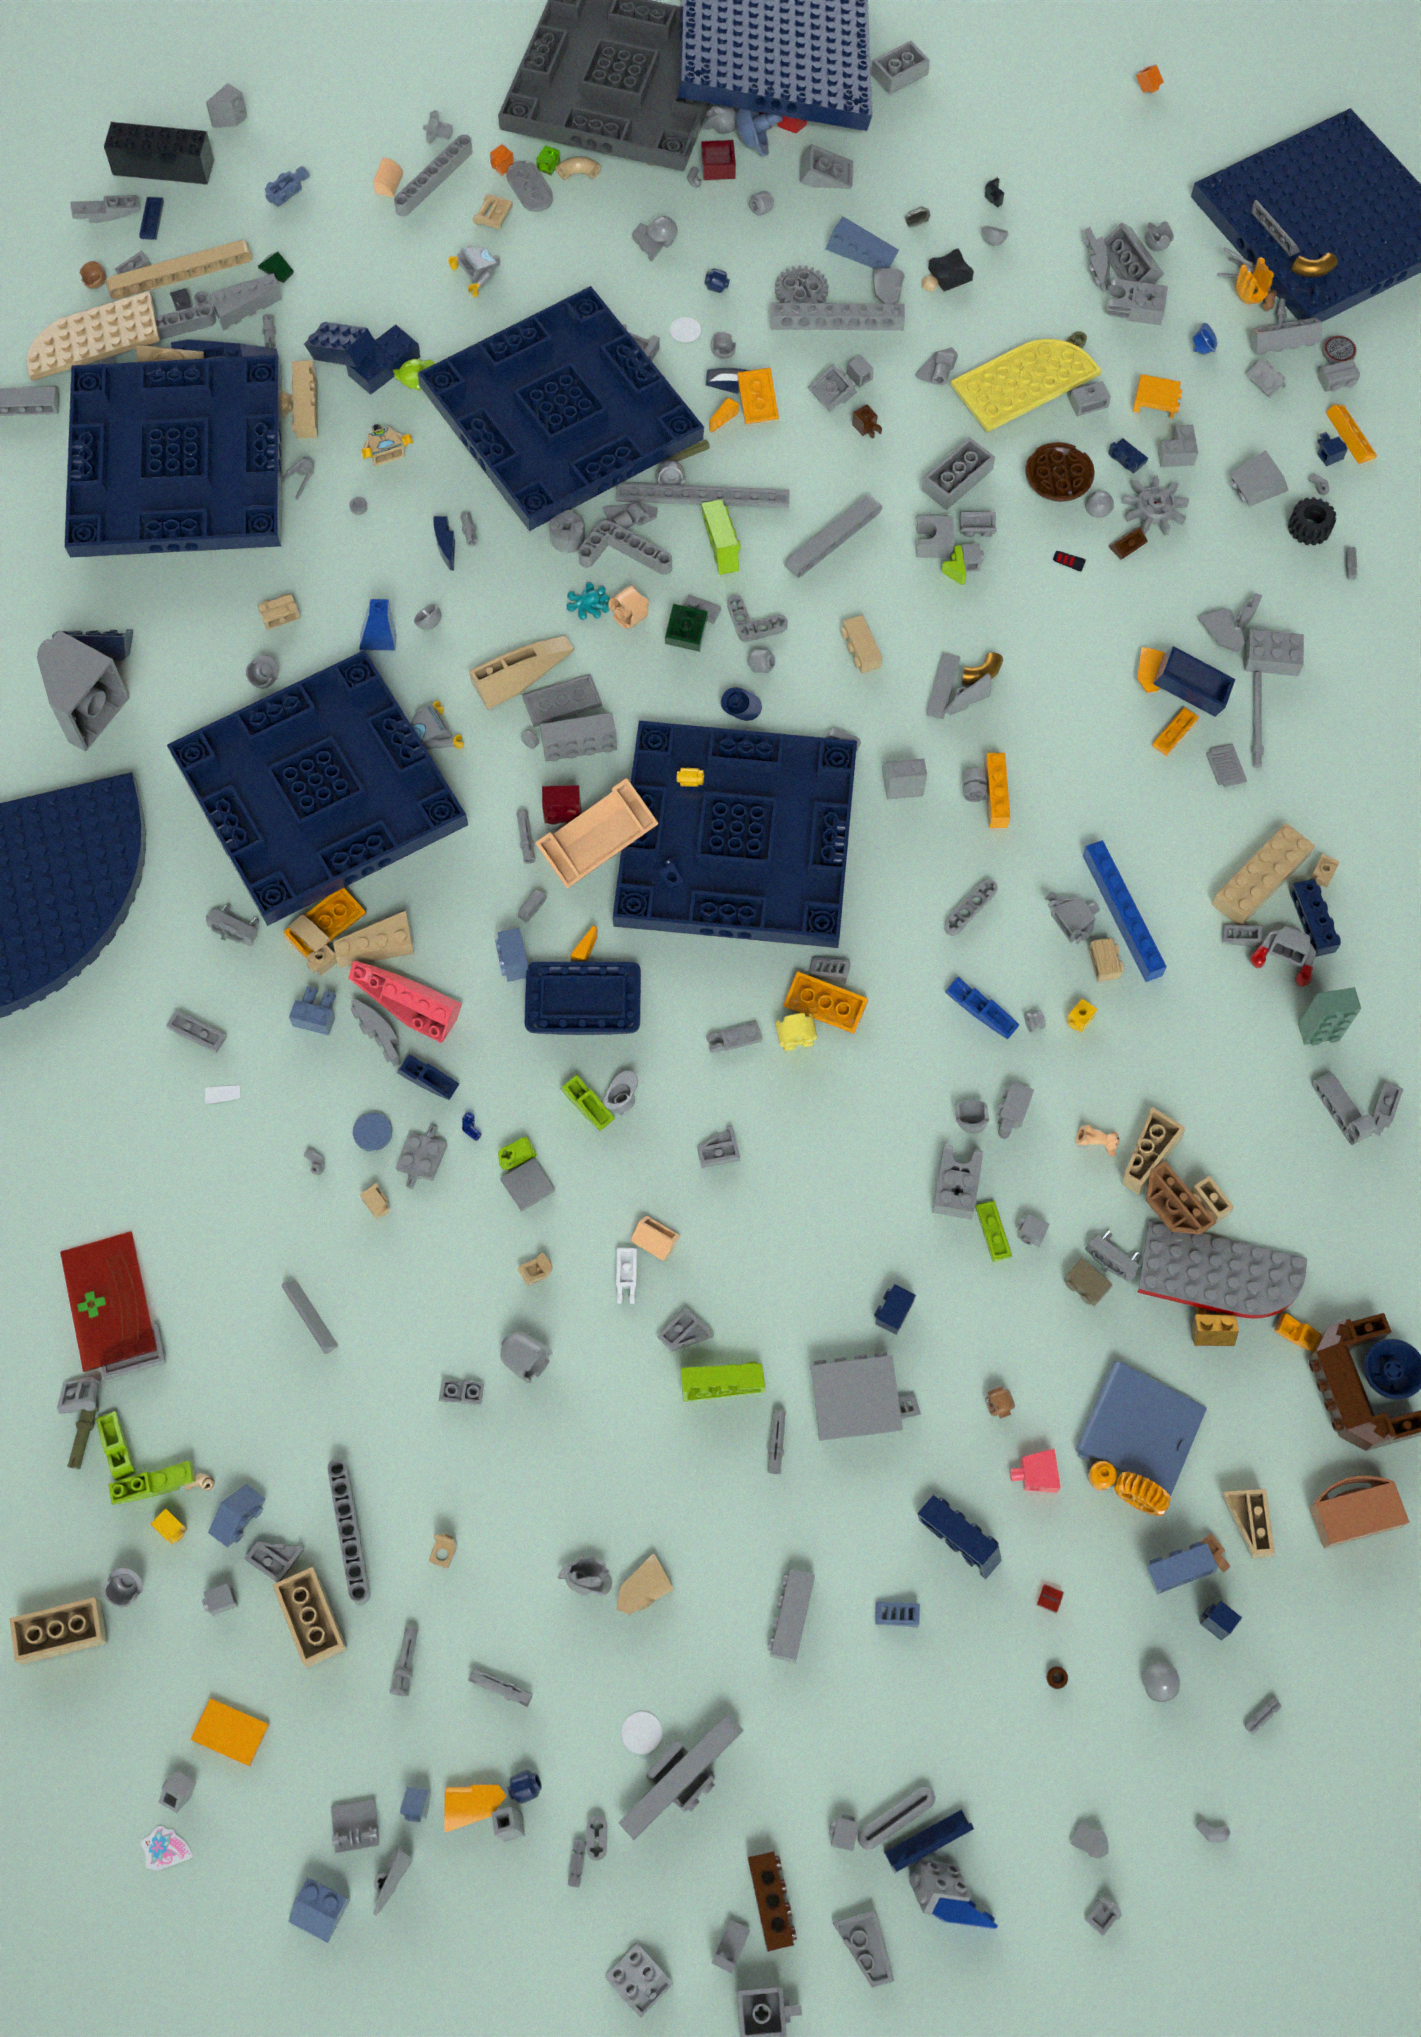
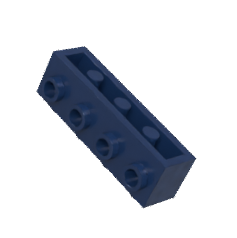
[1289,879,1341,957]

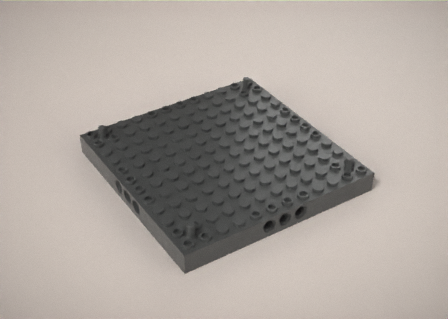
[498,0,711,171]

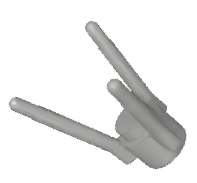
[1217,247,1256,278]
[282,457,314,500]

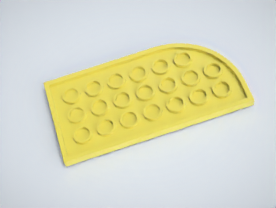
[951,339,1102,432]

